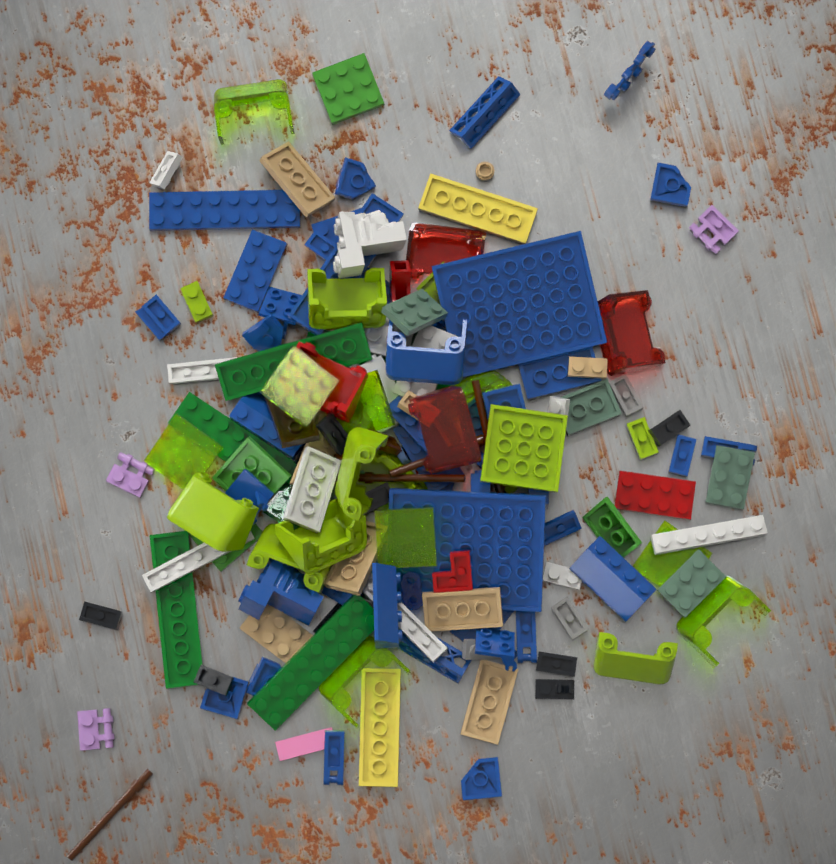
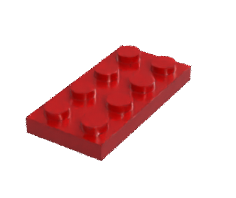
[614,471,696,520]

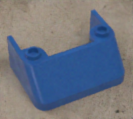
[385,320,467,385]

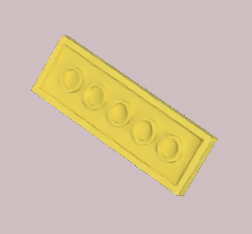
[418,173,538,244]
[359,668,401,787]

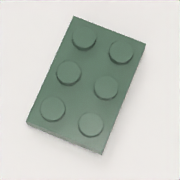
[381,289,448,336]
[561,379,622,436]
[706,445,755,509]
[657,549,726,618]

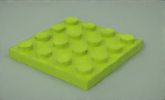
[480,404,568,493]

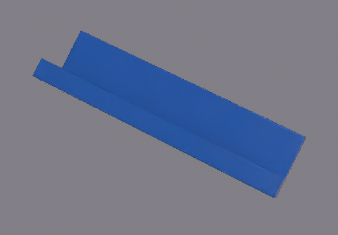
[449,76,520,149]
[398,629,472,684]

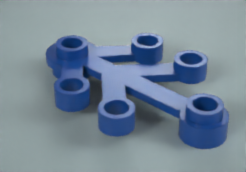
[604,41,656,100]

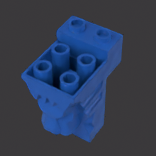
[238,558,324,626]

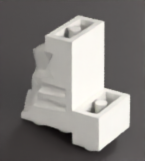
[333,210,407,279]

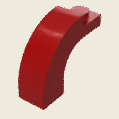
[389,260,411,326]

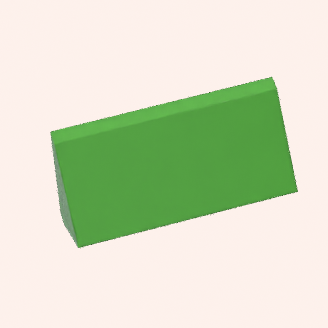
[582,496,642,558]

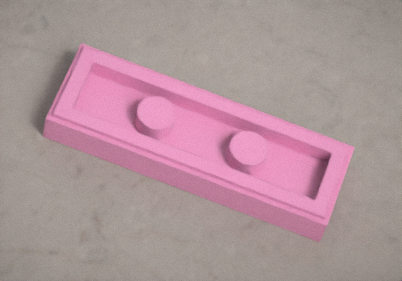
[275,727,333,761]

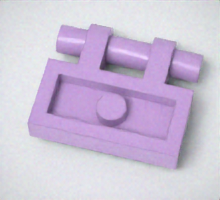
[689,205,739,254]
[106,452,155,498]
[77,708,115,751]

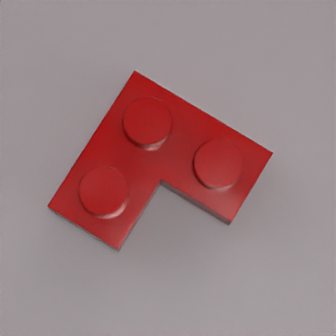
[432,550,473,593]

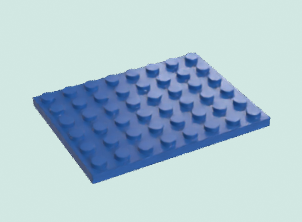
[431,231,607,377]
[387,488,546,612]

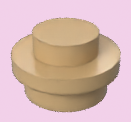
[476,162,495,180]

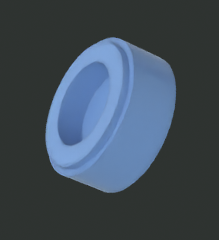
[397,446,411,465]

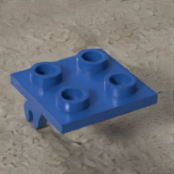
[259,286,302,339]
[225,468,274,525]
[475,628,517,672]

